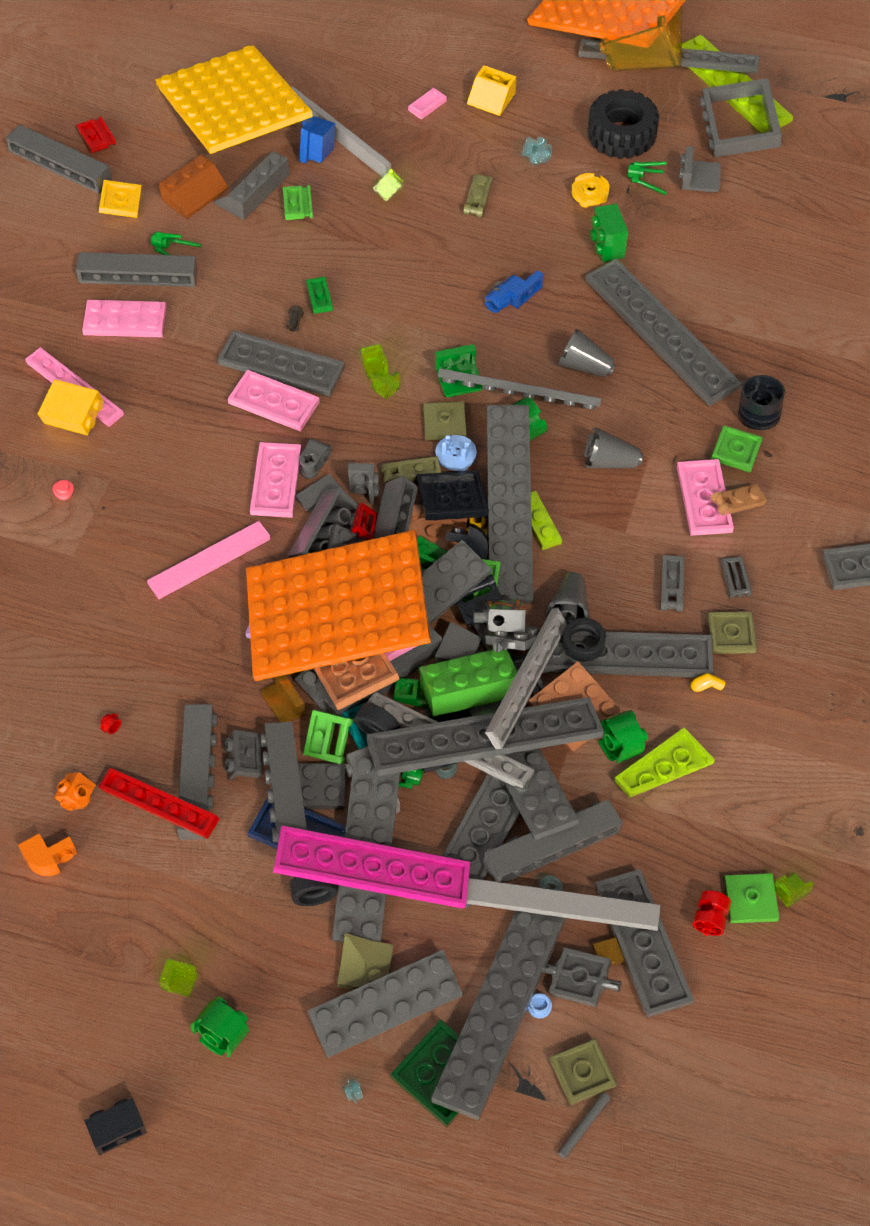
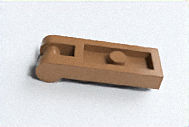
[710,484,767,516]

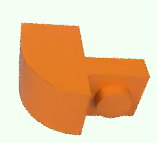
[18,834,77,876]

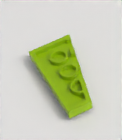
[614,727,715,798]

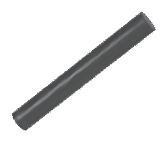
[557,1092,610,1159]

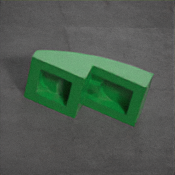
[394,678,429,708]

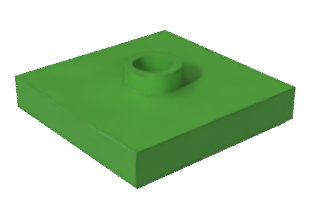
[711,425,763,473]
[724,873,779,923]

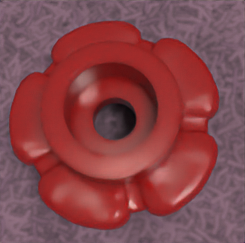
[100,713,122,735]

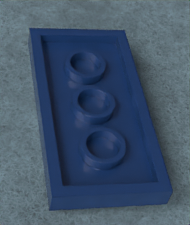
[248,798,346,849]

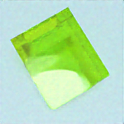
[373,169,404,201]
[361,344,388,379]
[371,371,400,400]
[774,874,814,908]
[159,959,198,997]

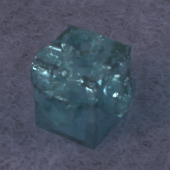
[521,136,553,165]

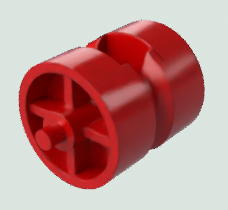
[692,890,732,936]

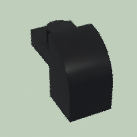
[445,523,489,560]

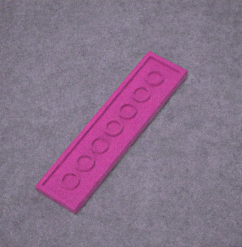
[273,826,470,909]

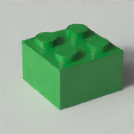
[590,203,628,262]

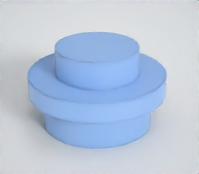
[528,993,552,1018]

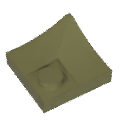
[337,933,394,990]

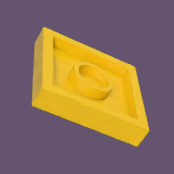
[99,180,142,218]

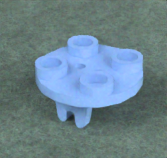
[435,435,477,472]

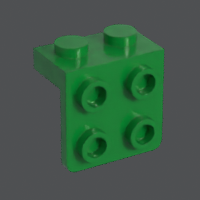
[435,344,483,397]

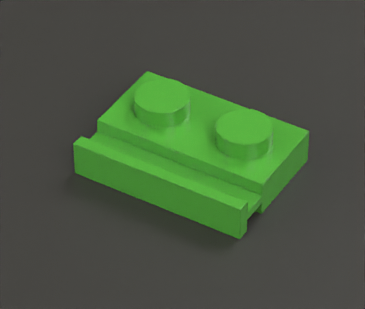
[283,185,313,220]

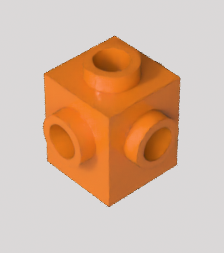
[54,772,96,811]

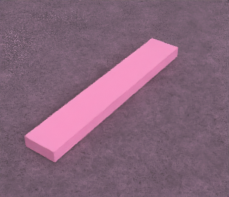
[26,347,124,427]
[147,521,270,599]

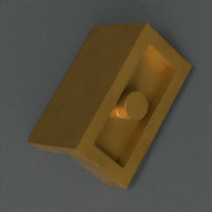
[261,675,306,722]

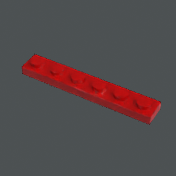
[98,768,220,839]

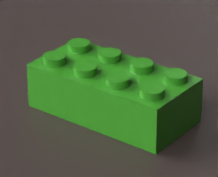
[419,649,517,717]

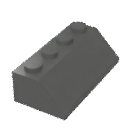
[214,151,290,220]
[288,487,358,558]

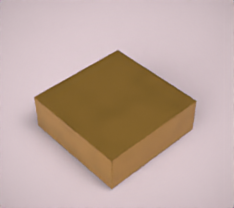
[592,937,625,966]

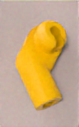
[691,673,725,692]

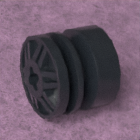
[738,375,785,430]

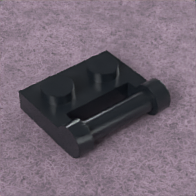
[456,574,503,627]

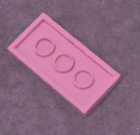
[82,300,167,337]
[228,370,320,432]
[250,442,302,518]
[677,459,734,536]

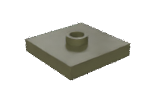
[423,402,466,440]
[707,612,757,654]
[549,1038,617,1105]

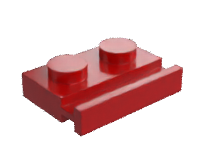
[76,116,116,153]

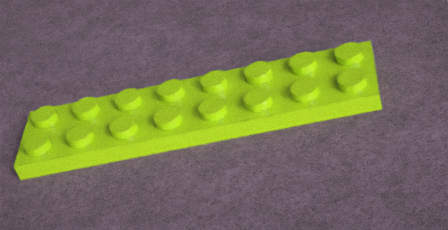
[674,34,793,133]

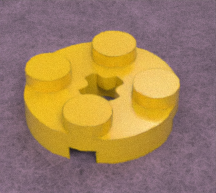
[571,173,609,208]

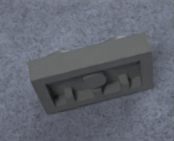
[348,463,379,504]
[224,730,262,781]

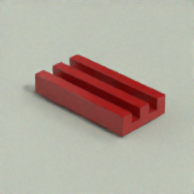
[351,502,378,541]

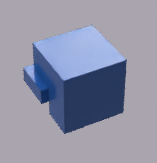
[299,116,335,163]

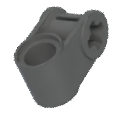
[299,438,332,479]

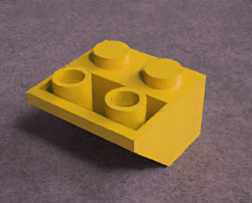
[467,65,516,116]

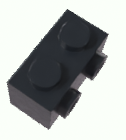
[84,1098,147,1156]

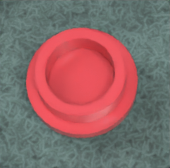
[52,480,74,500]

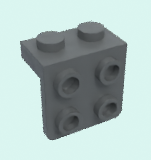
[679,146,721,192]

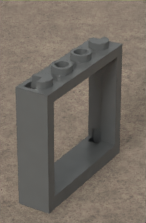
[699,78,782,157]

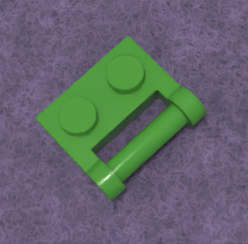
[303,709,353,764]

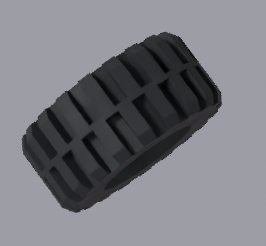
[587,89,659,159]

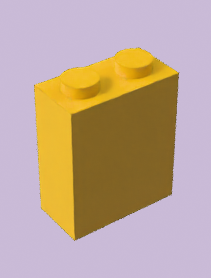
[38,379,104,436]

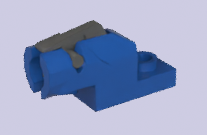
[484,270,544,313]

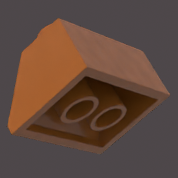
[159,154,228,219]

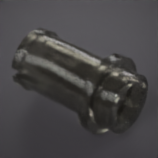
[286,305,304,332]

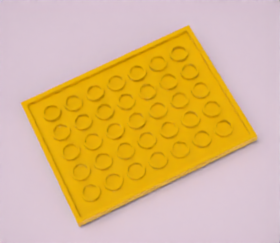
[155,45,313,154]

